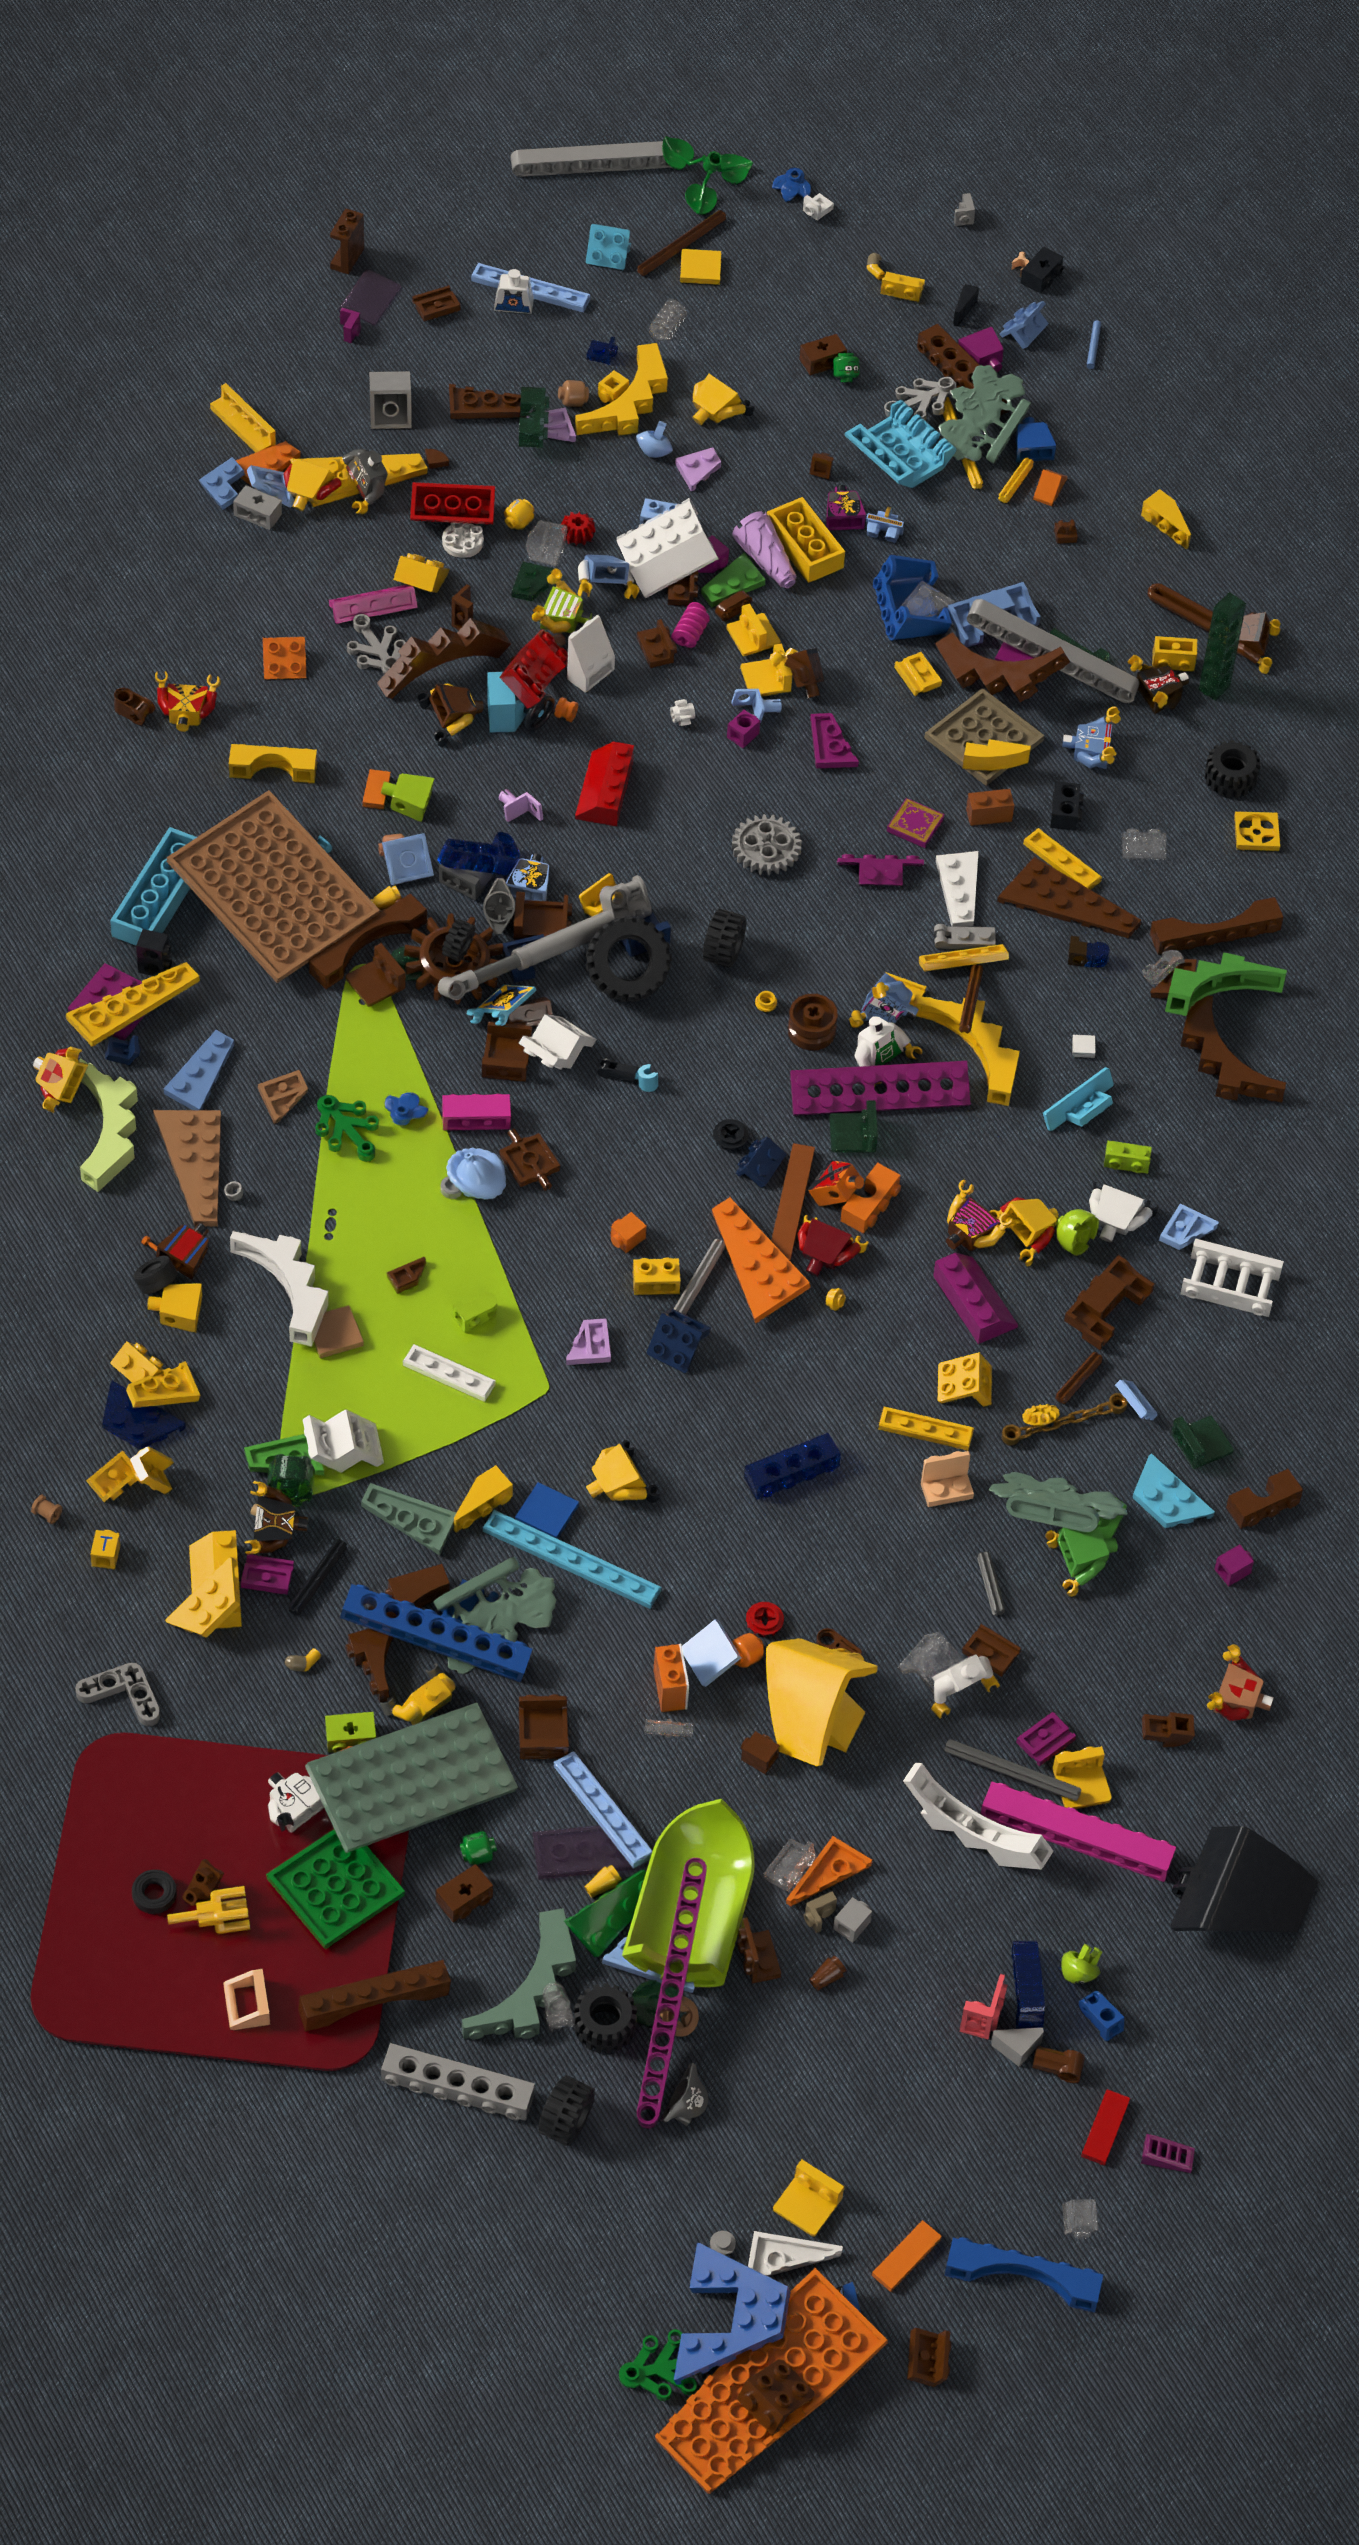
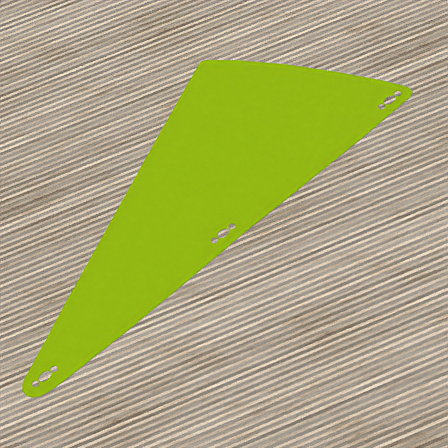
[275,964,549,1501]

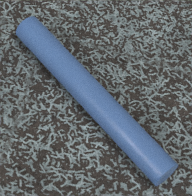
[1087,320,1101,369]

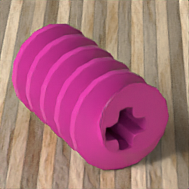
[671,602,710,648]

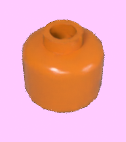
[732,1633,764,1668]

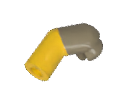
[867,253,885,280]
[285,1648,321,1672]

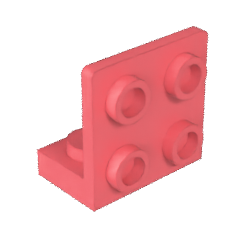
[959,1974,1008,2040]

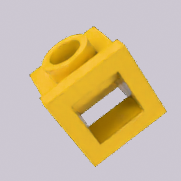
[598,370,629,403]

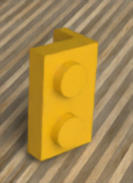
[579,873,617,916]
[110,1341,164,1383]
[130,1447,174,1494]
[86,1450,138,1502]

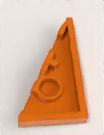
[786,1836,872,1906]

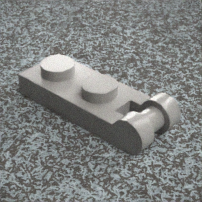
[934,924,996,949]

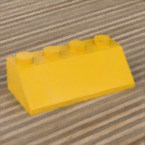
[189,1530,242,1628]

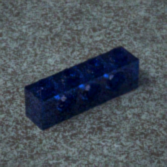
[744,1433,841,1500]

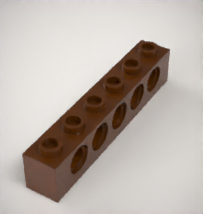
[917,324,1010,416]

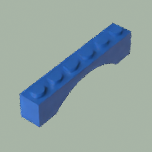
[944,2238,1103,2313]

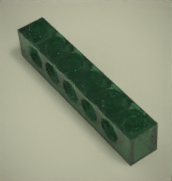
[1199,592,1246,701]

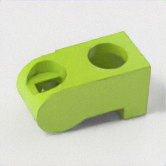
[453,1293,497,1332]

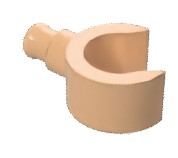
[1011,252,1029,277]

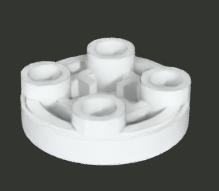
[442,522,484,558]

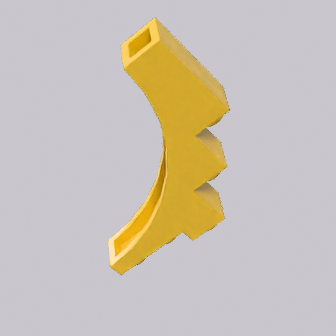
[575,343,668,435]
[916,996,1020,1106]

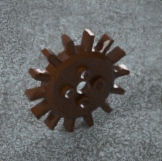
[404,913,504,1004]

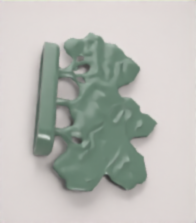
[939,365,1031,464]
[989,1472,1128,1532]
[431,1557,557,1674]

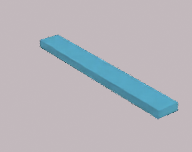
[483,1510,661,1609]

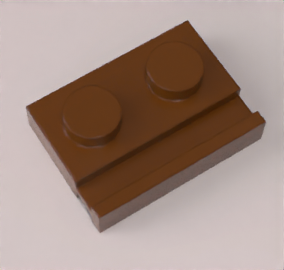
[412,285,461,321]
[962,1624,1021,1677]

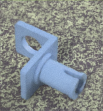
[731,689,782,723]

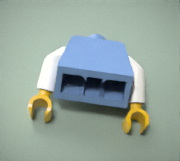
[578,555,640,599]

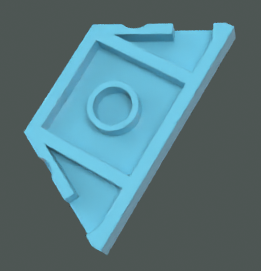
[1133,1453,1215,1528]

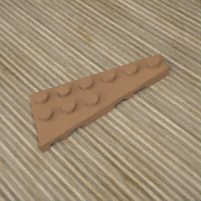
[153,1110,221,1226]

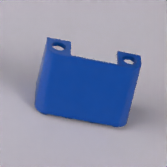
[873,555,952,640]

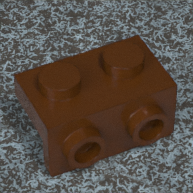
[907,2328,952,2387]

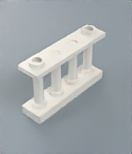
[1180,1238,1284,1317]

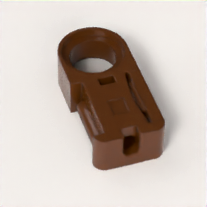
[816,1628,862,1654]

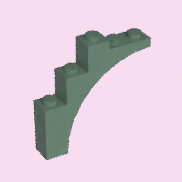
[462,1908,576,2039]

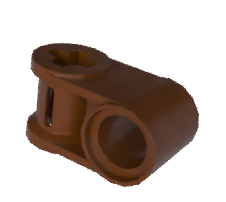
[114,688,155,725]

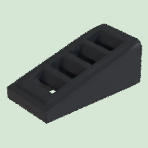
[953,284,979,326]

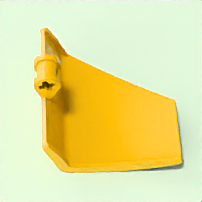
[766,1638,878,1766]

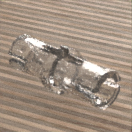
[644,1719,694,1738]

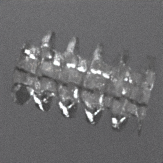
[649,298,687,340]

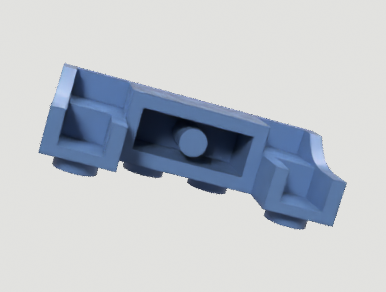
[948,582,1040,648]

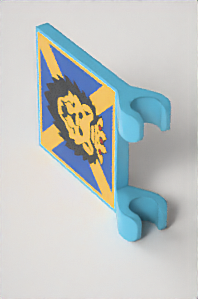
[467,985,537,1026]

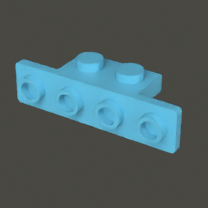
[1043,1067,1114,1131]

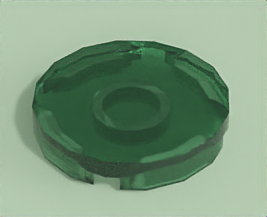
[632,1980,678,2028]

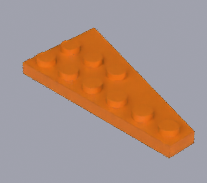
[712,1197,811,1324]

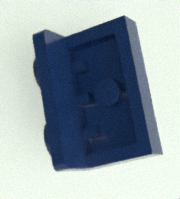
[735,1137,786,1188]

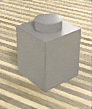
[833,1897,872,1943]

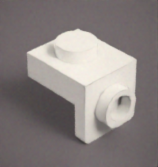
[803,193,834,221]

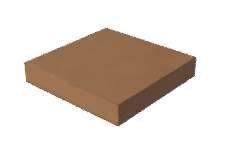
[313,1305,364,1358]

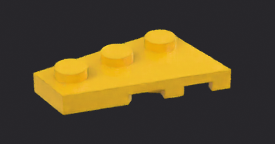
[126,1361,200,1408]

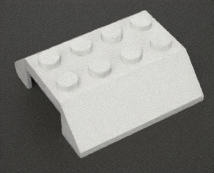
[617,498,718,598]

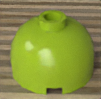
[1056,1209,1099,1256]

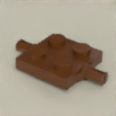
[499,1129,560,1191]

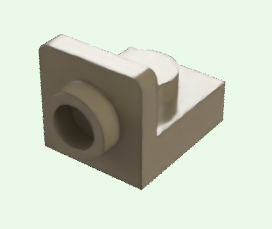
[804,1891,837,1933]

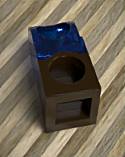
[1068,936,1110,967]

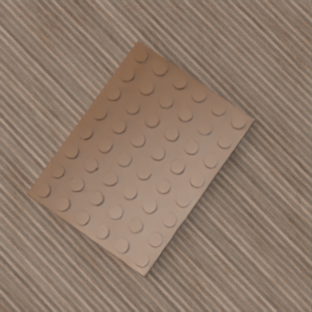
[167,790,380,983]

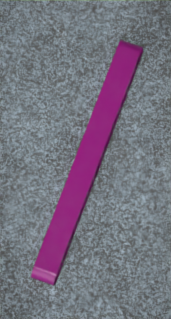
[637,1858,707,2128]

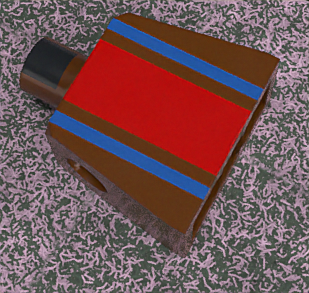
[156,1223,209,1280]

